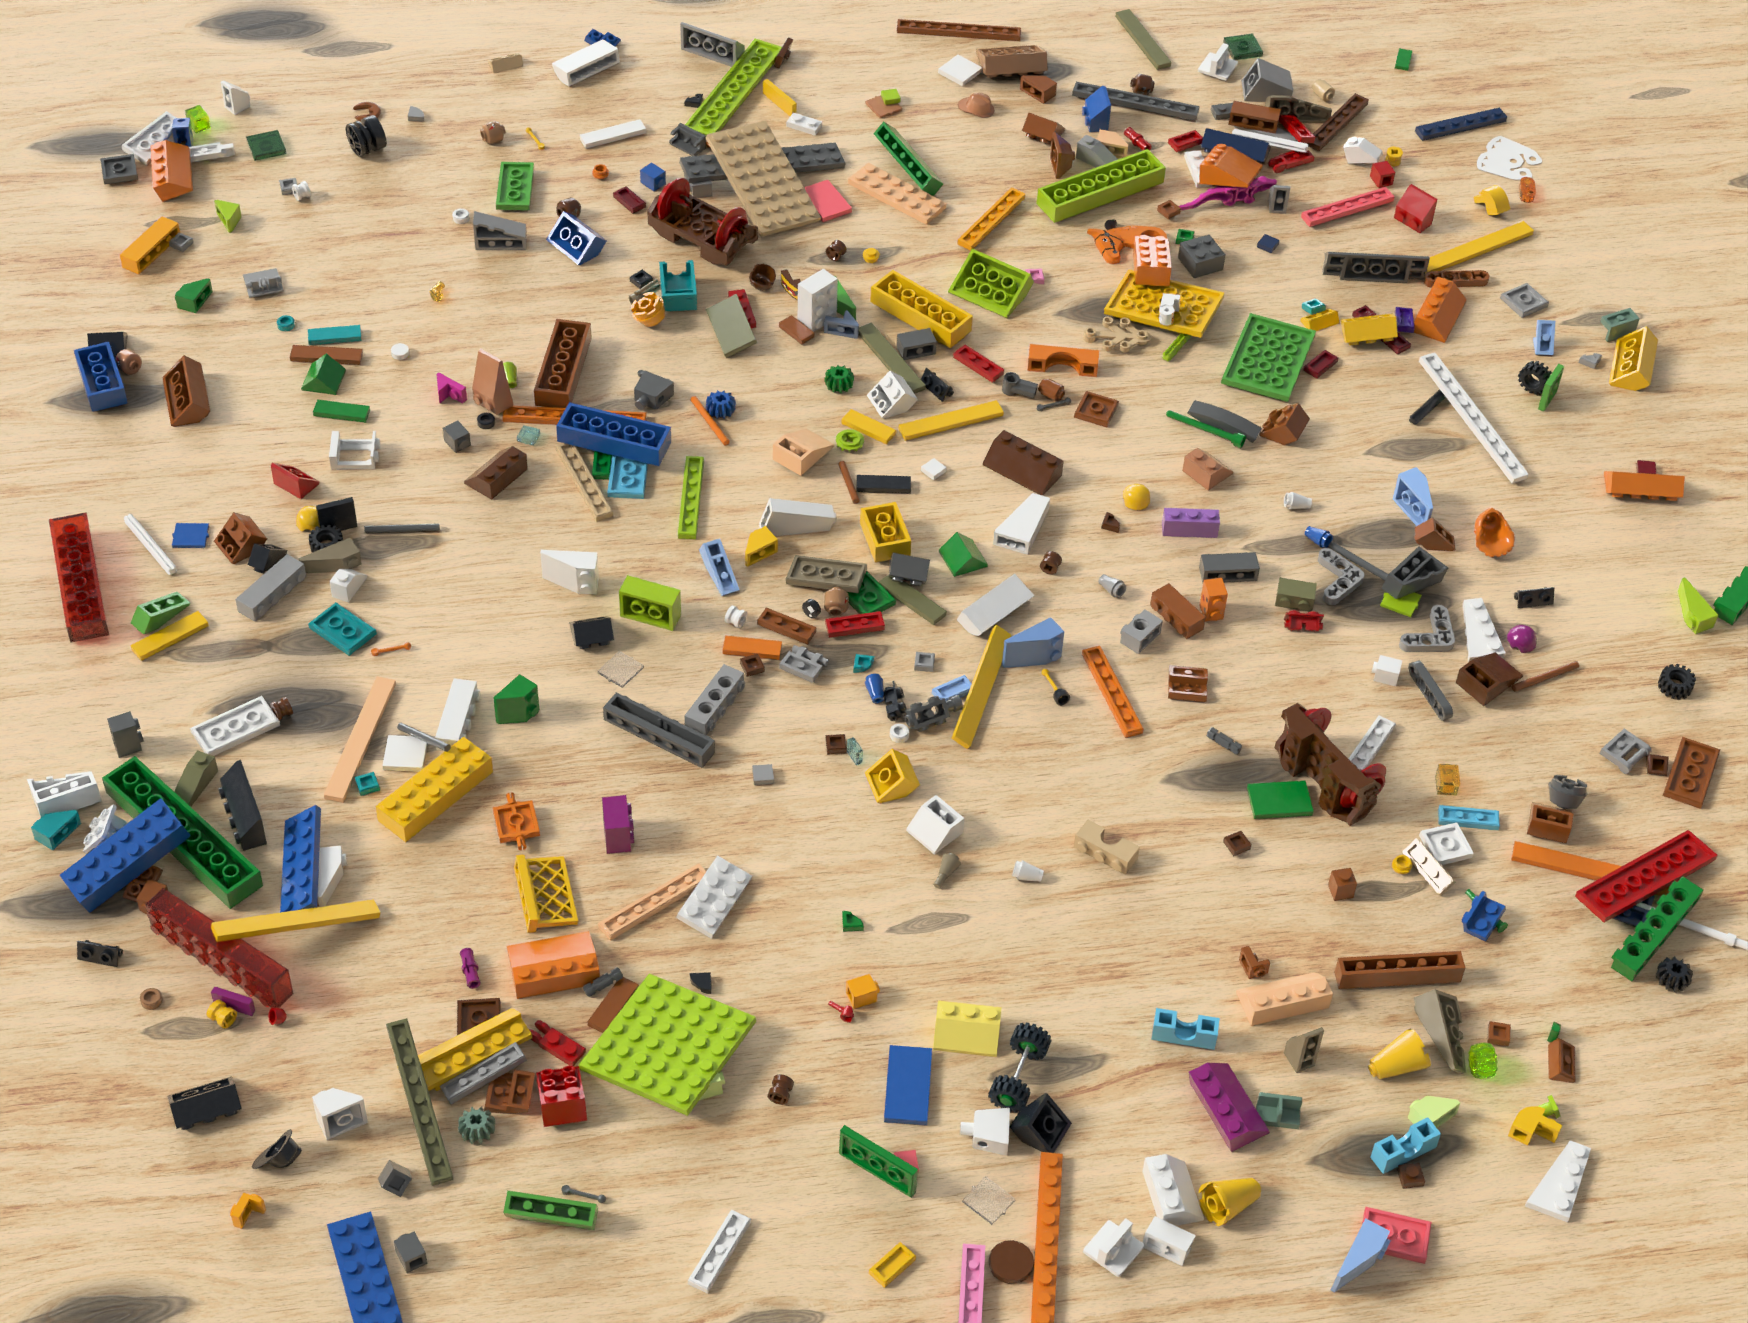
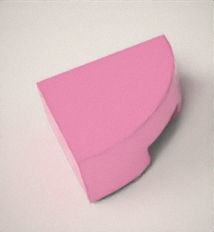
[1025,269,1044,284]

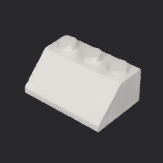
[1142,1154,1204,1226]

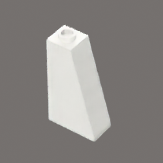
[993,493,1050,555]
[759,498,836,536]

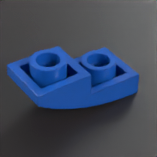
[584,28,621,47]

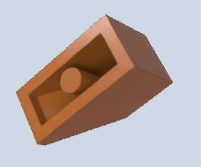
[1020,75,1057,104]
[1414,517,1456,551]

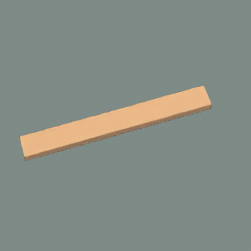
[324,676,396,803]

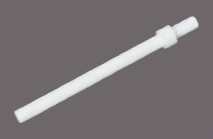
[1636,902,1748,950]

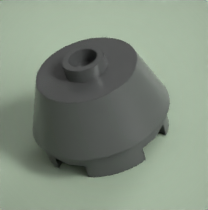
[1548,775,1588,809]

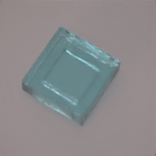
[517,425,540,446]
[847,737,863,765]

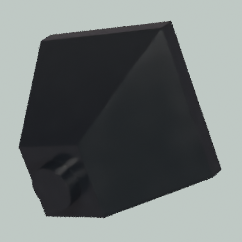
[1010,1093,1072,1153]

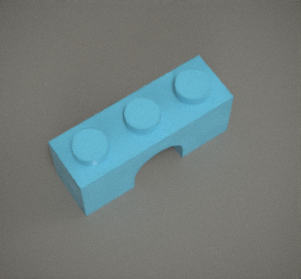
[1151,1008,1220,1050]
[1370,1117,1441,1174]

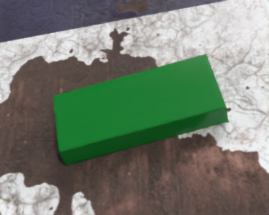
[1395,48,1412,71]

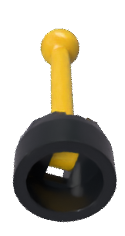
[1041,669,1070,706]

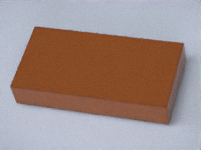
[779,315,815,345]

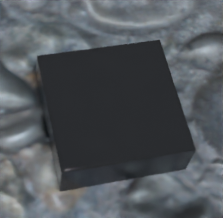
[630,269,654,289]

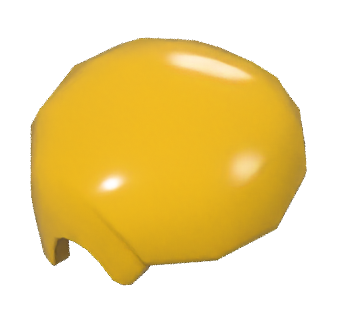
[1123,483,1150,510]
[296,506,319,532]

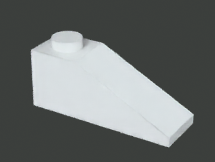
[318,846,347,907]

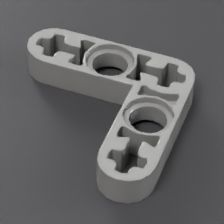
[1318,548,1364,605]
[1399,605,1455,652]

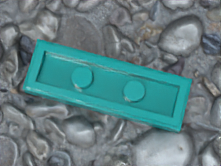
[308,325,362,345]

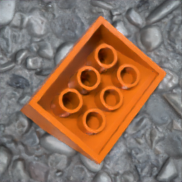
[1199,144,1263,188]
[507,931,600,999]

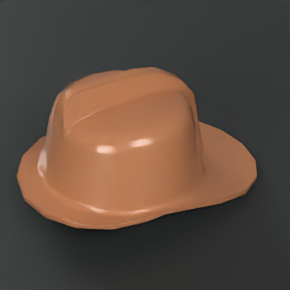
[958,93,995,117]

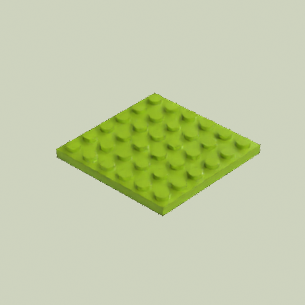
[579,973,756,1116]

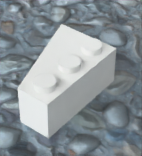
[27,771,102,817]

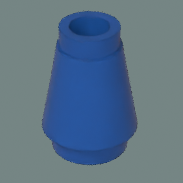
[1305,526,1333,548]
[864,674,884,704]

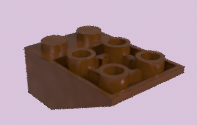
[1456,652,1523,706]

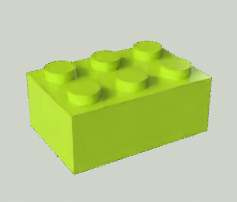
[619,575,681,631]

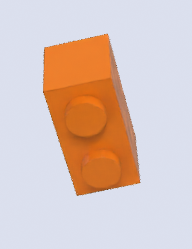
[1200,578,1228,622]

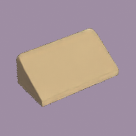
[488,53,523,73]

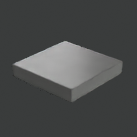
[1500,283,1549,318]

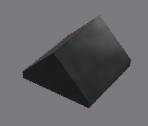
[87,332,128,359]

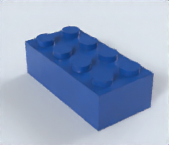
[74,342,128,412]

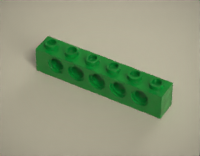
[1611,876,1703,982]

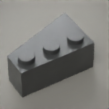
[1382,546,1448,599]

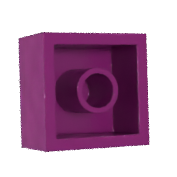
[602,795,634,854]

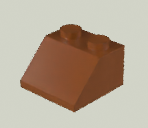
[1022,113,1065,145]

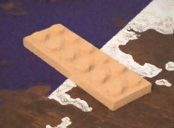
[848,162,947,225]

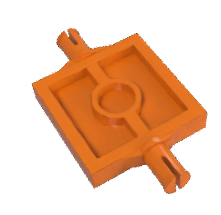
[493,792,540,850]

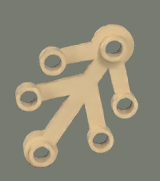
[1083,316,1151,352]

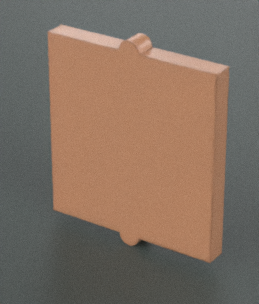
[865,95,902,118]

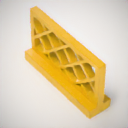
[514,855,578,933]

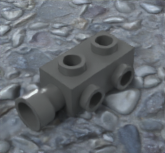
[905,695,963,731]

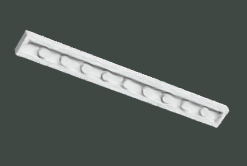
[1419,352,1529,484]

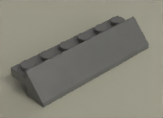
[1322,252,1430,283]

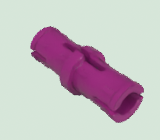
[460,948,481,989]

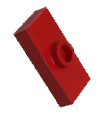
[1168,130,1203,152]

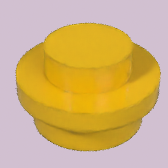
[863,248,880,263]
[1392,855,1412,874]

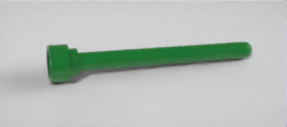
[1166,410,1246,448]

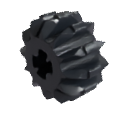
[1656,956,1693,992]

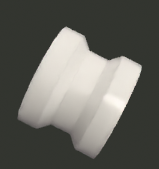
[292,181,311,201]
[725,605,747,628]

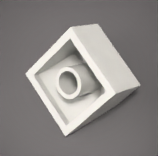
[312,1088,368,1140]

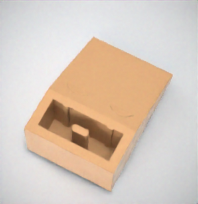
[773,429,834,476]

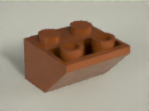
[1259,403,1310,445]
[214,512,268,564]
[1527,802,1574,843]

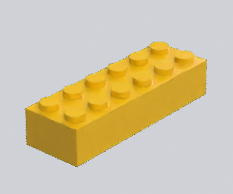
[870,270,973,348]
[376,737,493,842]

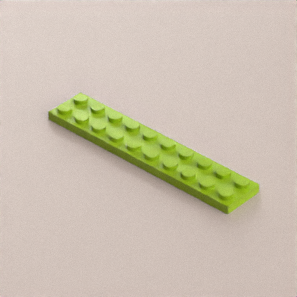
[685,38,782,136]

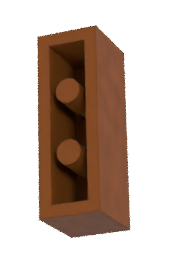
[1228,101,1281,134]
[1150,583,1206,639]

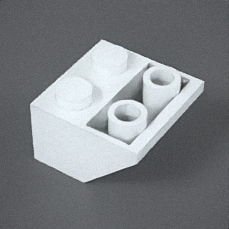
[867,371,918,419]
[906,795,964,855]

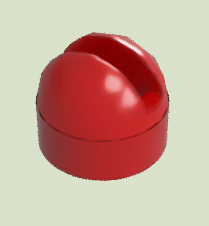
[268,1008,287,1025]

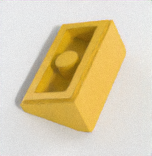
[1300,309,1339,331]

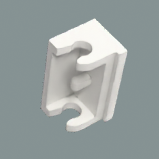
[1142,1216,1196,1266]

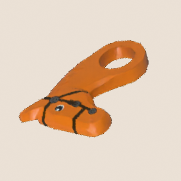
[1087,225,1167,264]

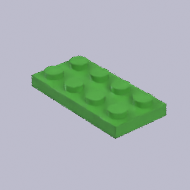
[496,162,534,211]

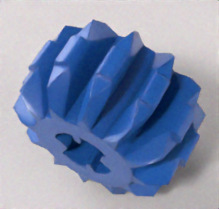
[706,390,736,419]

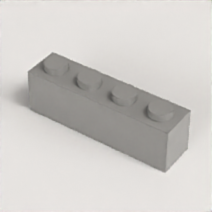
[235,554,306,622]

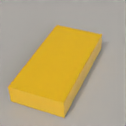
[869,1242,916,1288]

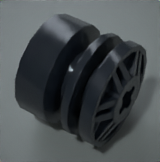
[345,115,387,157]

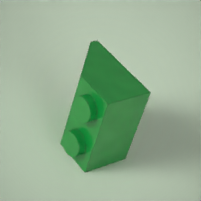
[493,674,540,724]

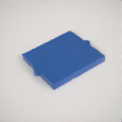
[172,523,209,548]

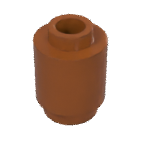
[1038,378,1065,401]

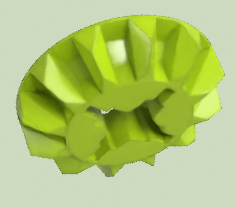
[836,429,864,453]

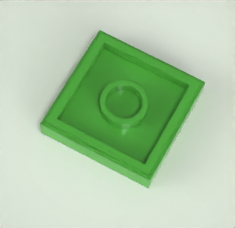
[1538,363,1564,411]

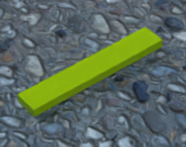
[678,456,704,540]

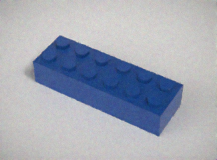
[556,402,671,466]
[60,798,191,913]

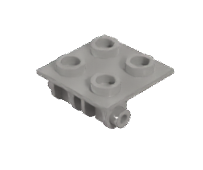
[243,268,283,298]

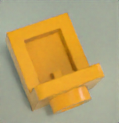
[230,1193,266,1229]

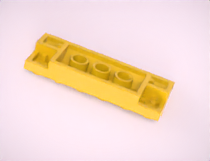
[397,1008,532,1091]

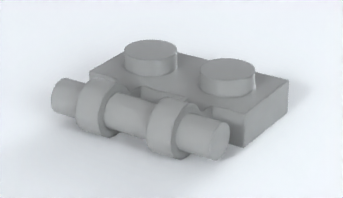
[779,645,829,683]

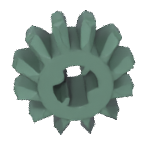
[458,1106,495,1144]

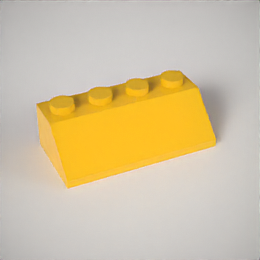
[1609,326,1658,391]

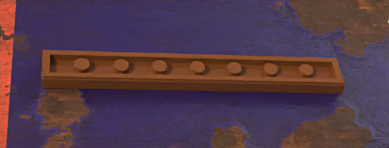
[897,19,1021,41]

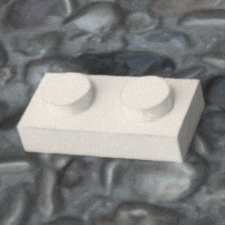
[786,113,822,136]

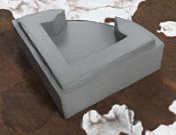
[408,106,424,122]
[1578,353,1602,369]

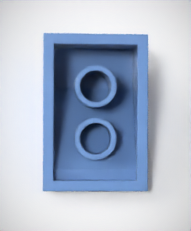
[1002,617,1064,668]

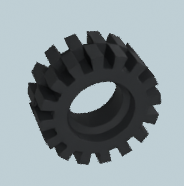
[1518,361,1552,395]
[309,525,343,553]
[1658,664,1696,700]

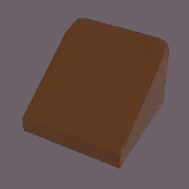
[1646,754,1669,776]

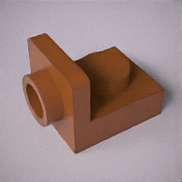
[1239,946,1270,979]

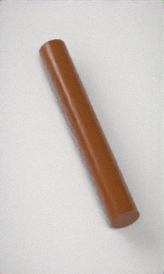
[838,461,860,504]

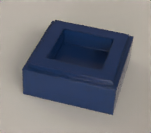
[1257,234,1280,253]

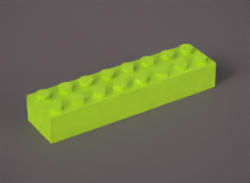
[1036,149,1166,223]

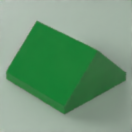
[301,353,346,395]
[939,532,988,577]

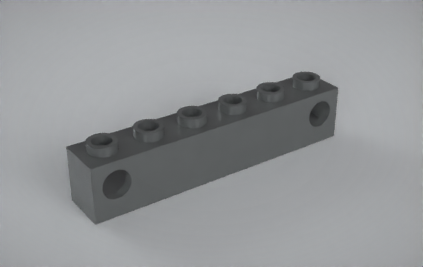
[603,692,715,768]

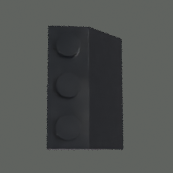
[167,1076,242,1130]

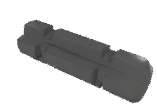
[1206,727,1242,755]
[583,967,623,997]

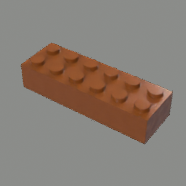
[534,319,592,408]

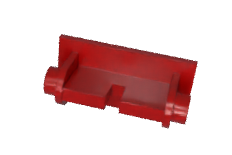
[1284,610,1324,632]

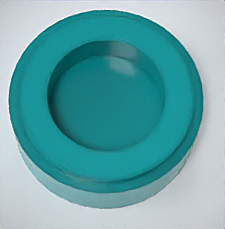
[277,315,295,332]

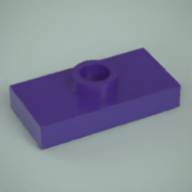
[1395,307,1415,333]

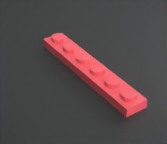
[1301,187,1395,227]

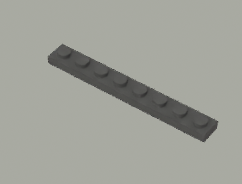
[1072,81,1200,121]

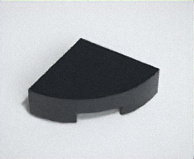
[684,94,703,108]
[690,972,711,994]

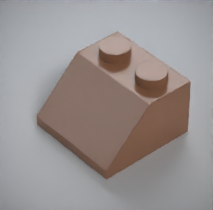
[1182,448,1233,490]

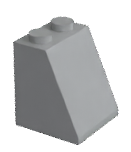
[1241,58,1293,102]

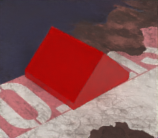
[271,462,320,499]

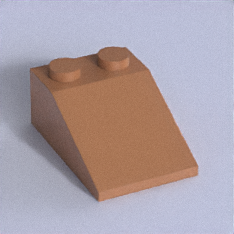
[472,349,514,415]

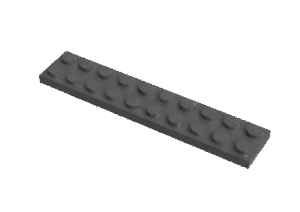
[679,142,845,183]

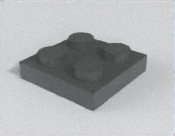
[100,154,138,184]

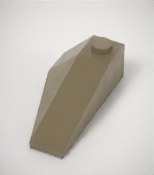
[1265,96,1332,123]
[1414,989,1466,1074]

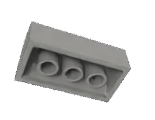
[680,22,745,67]

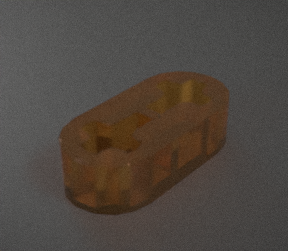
[1519,177,1536,203]

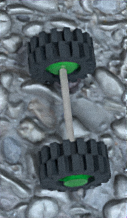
[988,1022,1052,1113]

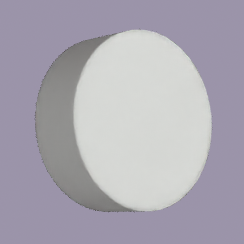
[452,209,470,224]
[391,343,409,360]
[890,724,909,743]

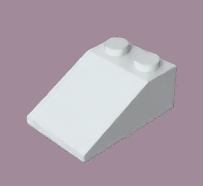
[540,550,599,595]

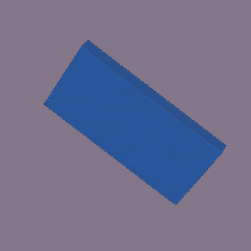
[884,1045,932,1125]

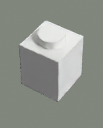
[1372,655,1402,686]

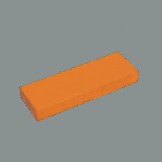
[723,635,782,660]

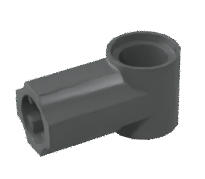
[1002,372,1038,398]

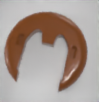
[353,102,381,121]

